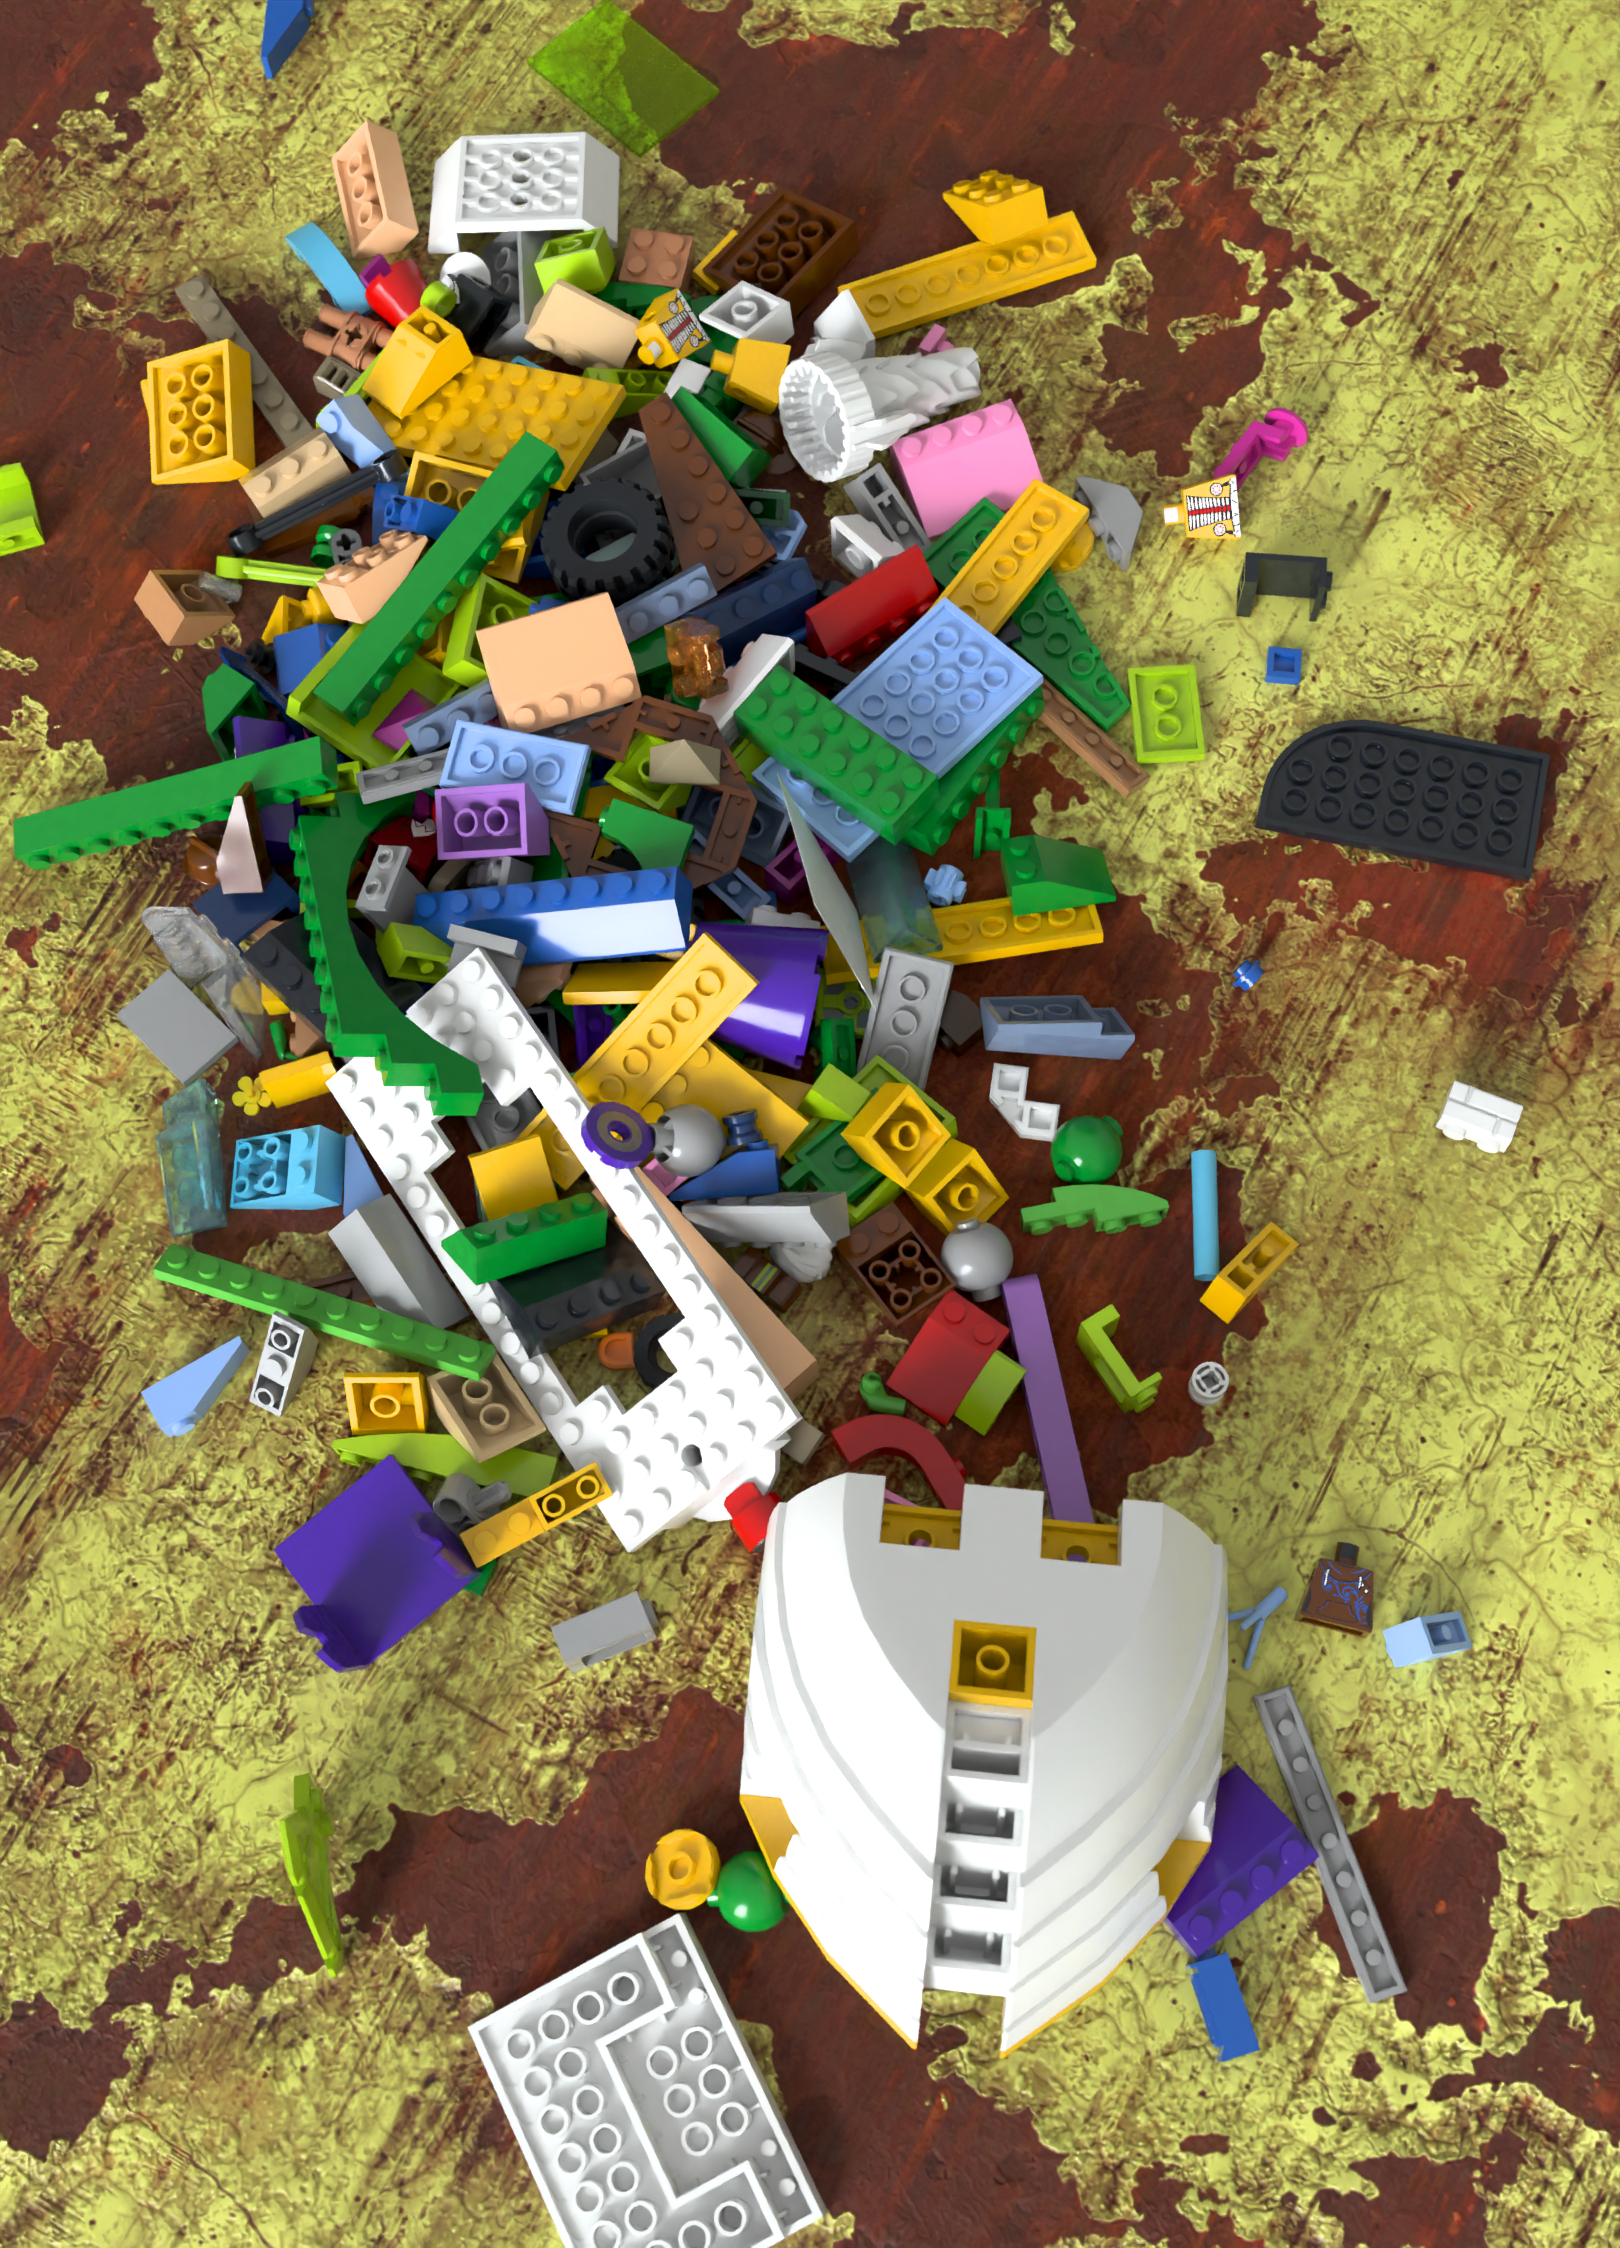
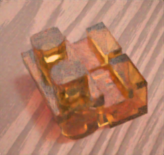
[664,616,729,699]

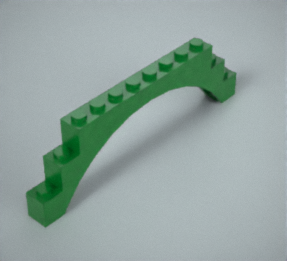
[289,791,484,1116]

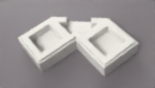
[989,1063,1060,1142]

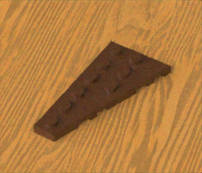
[638,392,777,594]

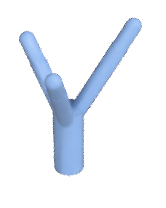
[1228,1586,1288,1670]

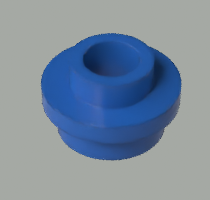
[1232,959,1265,991]

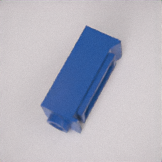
[1185,1948,1260,2062]

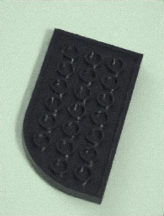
[1255,720,1550,882]

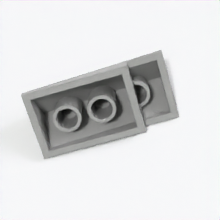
[328,1193,470,1330]

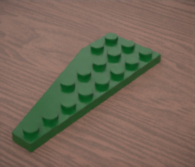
[923,497,1131,733]

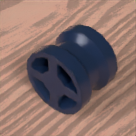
[722,1109,763,1146]

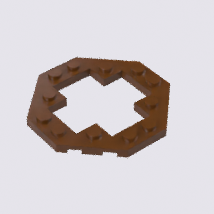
[543,695,758,893]

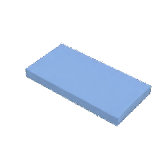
[439,719,591,815]

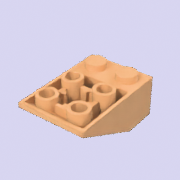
[316,529,428,624]

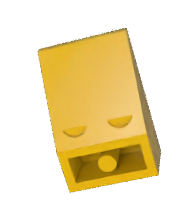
[942,170,1049,245]
[362,305,474,419]

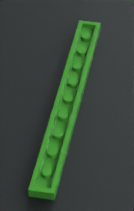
[153,1243,496,1382]

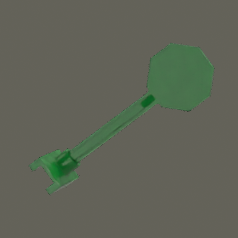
[973,769,1011,859]

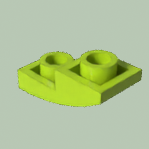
[954,1350,1027,1436]

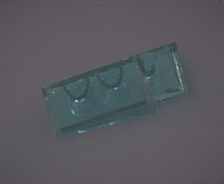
[844,835,943,964]
[155,1079,228,1237]

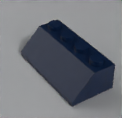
[678,557,817,675]

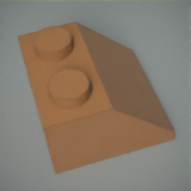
[134,570,236,646]

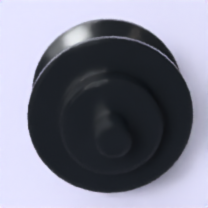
[243,638,276,675]

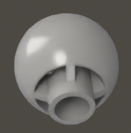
[648,1104,727,1177]
[940,1218,1013,1302]

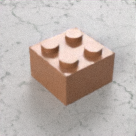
[618,227,696,294]

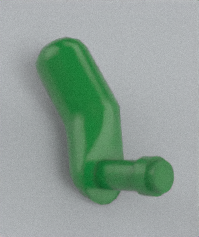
[269,1020,297,1061]

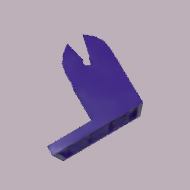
[273,1454,484,1673]

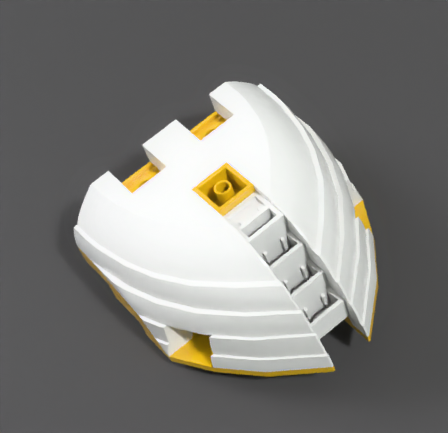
[740,1472,1228,2058]

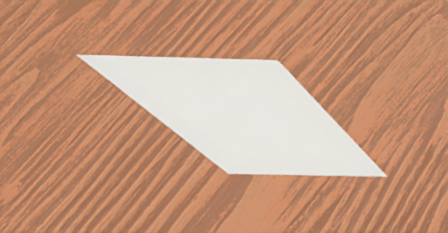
[777,772,876,1010]

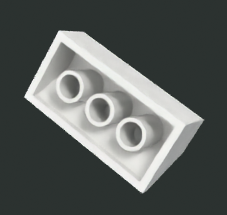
[698,634,795,749]

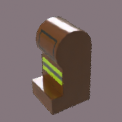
[732,1245,804,1314]

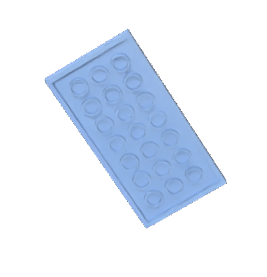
[751,597,1043,863]

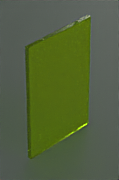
[527,0,719,158]

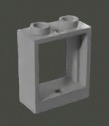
[551,1591,660,1674]

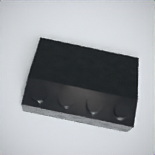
[242,911,425,1064]
[488,1218,666,1359]

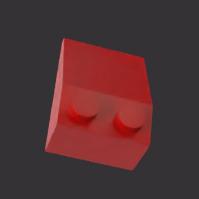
[885,1290,1010,1428]

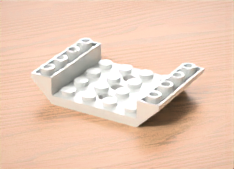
[428,132,620,254]

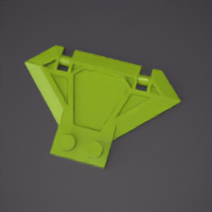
[279,1773,344,1977]

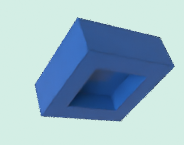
[1265,646,1302,685]

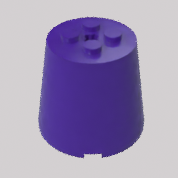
[684,921,829,1070]

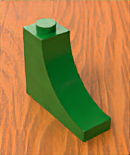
[598,798,695,871]

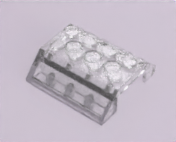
[141,906,266,1059]

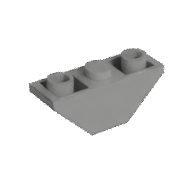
[1072,476,1143,571]
[467,856,534,889]
[249,1311,319,1417]

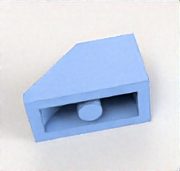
[1383,1611,1473,1668]

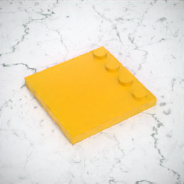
[616,1038,810,1205]

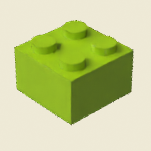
[534,226,616,294]

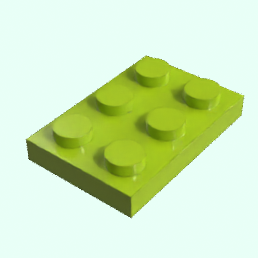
[1127,664,1205,764]

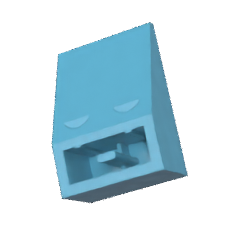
[230,1125,346,1210]

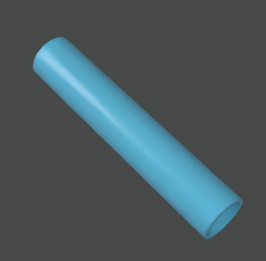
[1191,1150,1220,1281]

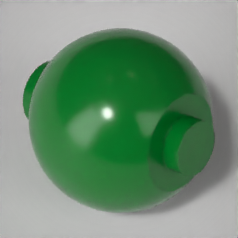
[1050,1115,1123,1185]
[707,1850,791,1932]

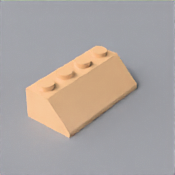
[332,120,419,260]

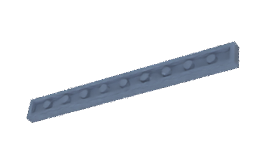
[401,562,717,756]

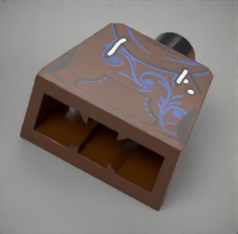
[1294,1542,1374,1638]

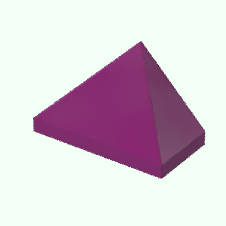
[372,688,437,752]

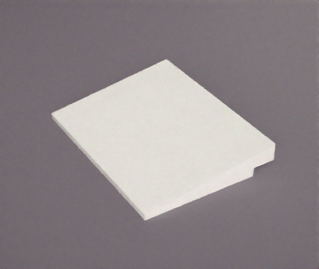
[468,1912,828,2248]

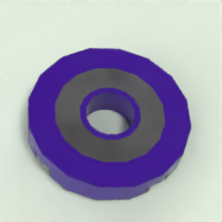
[581,1102,653,1169]

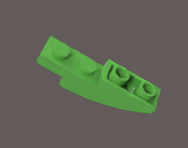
[1019,1184,1169,1235]

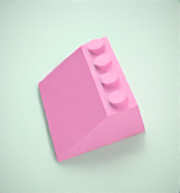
[890,399,1044,541]

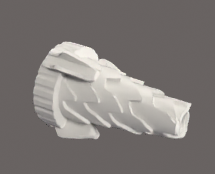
[778,338,982,483]

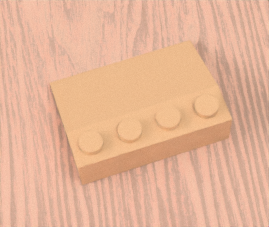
[476,592,642,733]

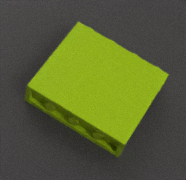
[286,617,466,770]

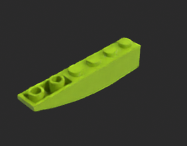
[331,1433,562,1503]

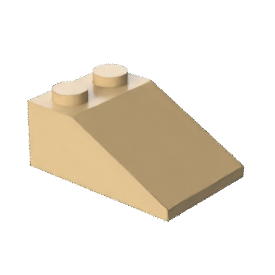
[426,1353,546,1463]

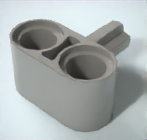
[432,1473,512,1542]

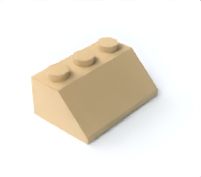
[524,278,640,370]
[238,427,352,518]

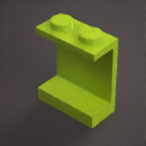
[0,462,45,556]

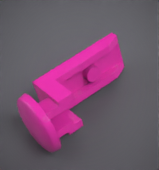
[1213,408,1309,491]

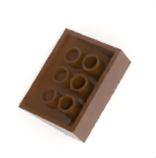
[703,187,861,320]

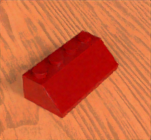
[805,544,939,668]

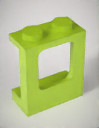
[1075,1304,1162,1415]

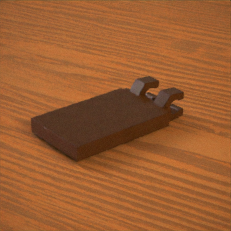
[246,463,375,559]

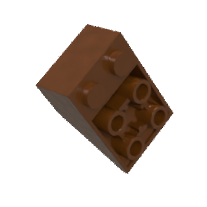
[834,1201,957,1327]

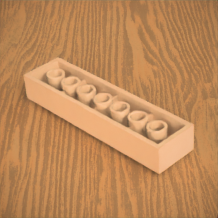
[589,1166,820,1401]

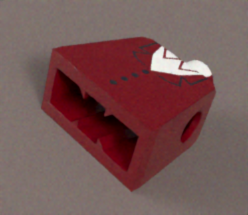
[363,816,439,887]

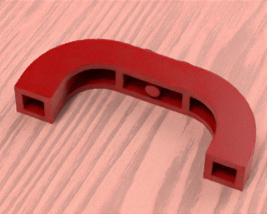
[831,1414,968,1511]

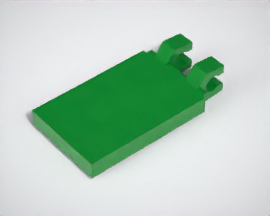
[780,1087,884,1205]

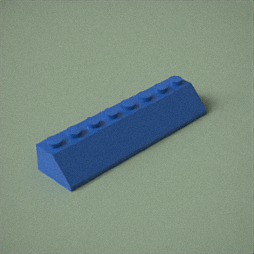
[413,866,693,967]

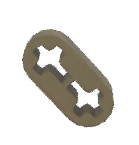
[427,859,480,893]

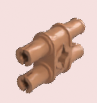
[303,303,394,374]

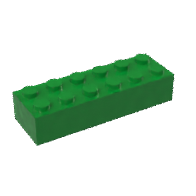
[733,665,940,846]

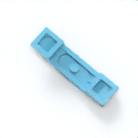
[284,222,375,317]

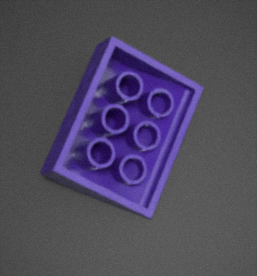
[1163,1764,1320,1959]

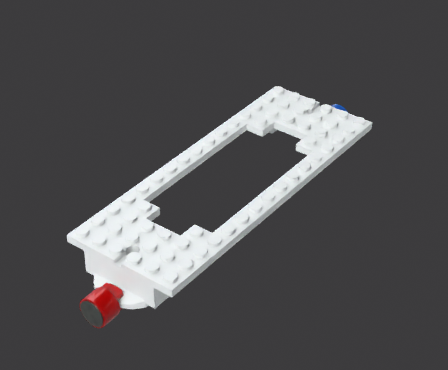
[325,947,803,1554]

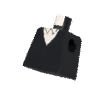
[441,273,513,352]

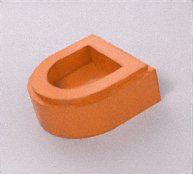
[598,1331,636,1371]

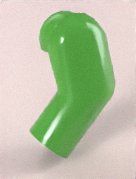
[859,1372,906,1417]

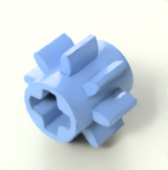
[923,864,967,907]

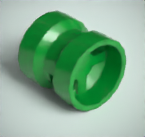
[310,525,342,569]

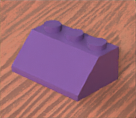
[435,783,550,861]

